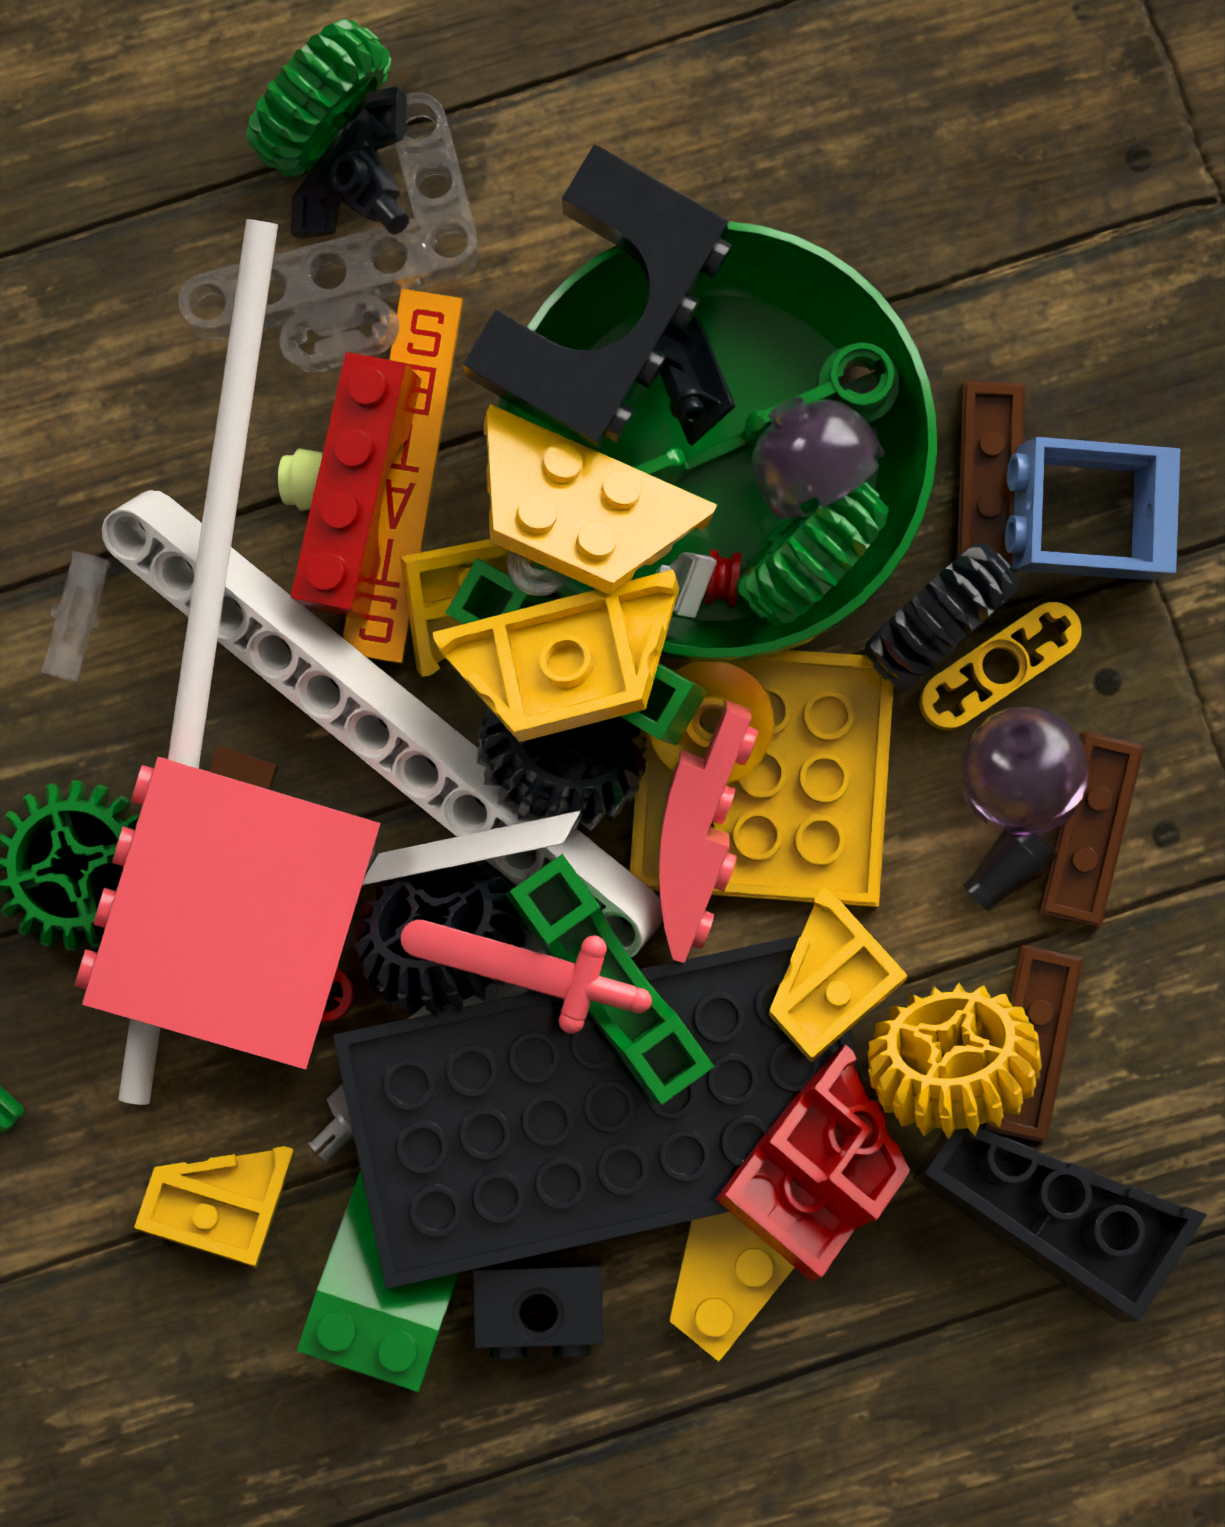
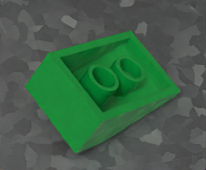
[297,1171,460,1392]

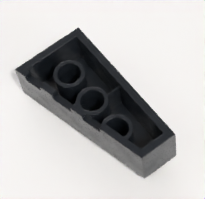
[912,1128,1207,1323]

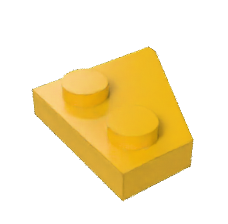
[400,539,533,677]
[769,885,908,1062]
[134,1146,295,1268]

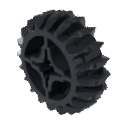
[864,543,1020,690]
[477,707,647,832]
[354,862,526,1017]

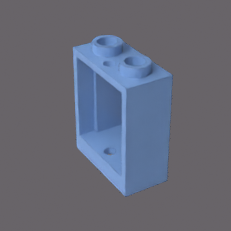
[1005,437,1180,581]

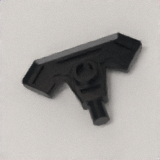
[291,87,409,239]

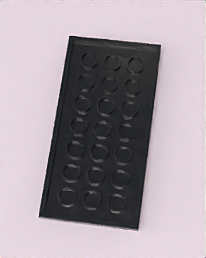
[332,935,863,1289]

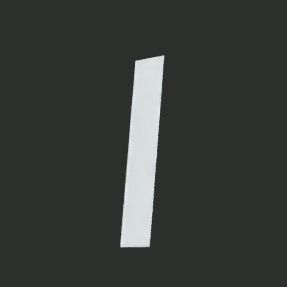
[362,811,580,885]

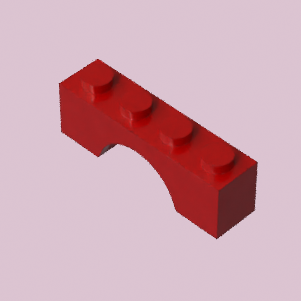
[290,352,421,621]

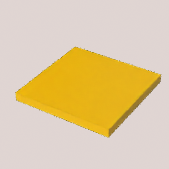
[630,650,894,907]

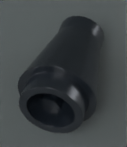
[963,819,1057,911]

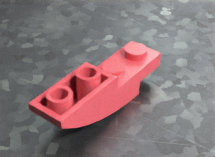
[659,700,758,964]

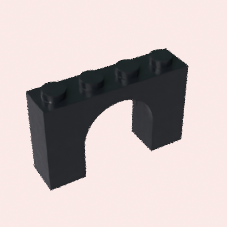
[462,143,733,452]

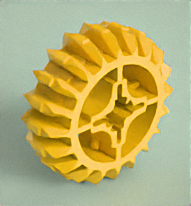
[867,983,1042,1139]

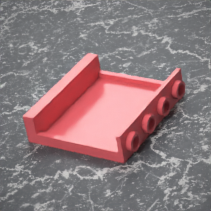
[74,756,381,1069]

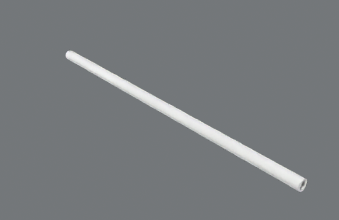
[118,219,278,1105]

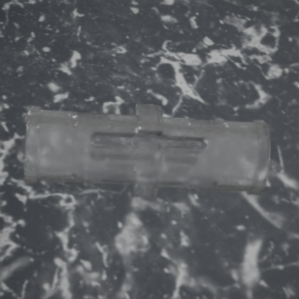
[40,551,111,682]

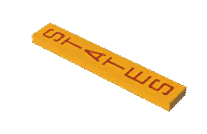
[343,288,463,665]

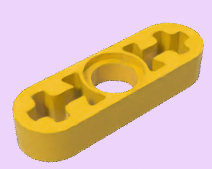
[919,602,1082,731]

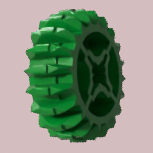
[246,18,392,177]
[736,471,889,627]
[0,780,140,951]

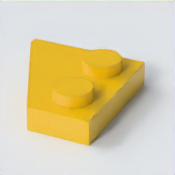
[669,1212,795,1362]

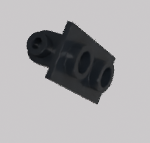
[659,315,736,446]

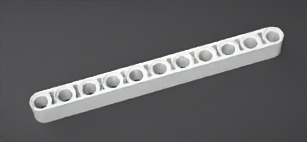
[102,490,663,958]

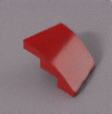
[715,1045,910,1282]

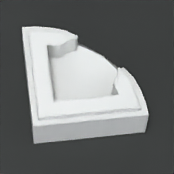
[655,552,717,618]

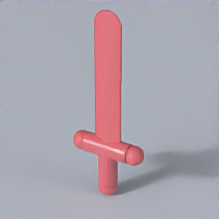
[400,920,652,1034]

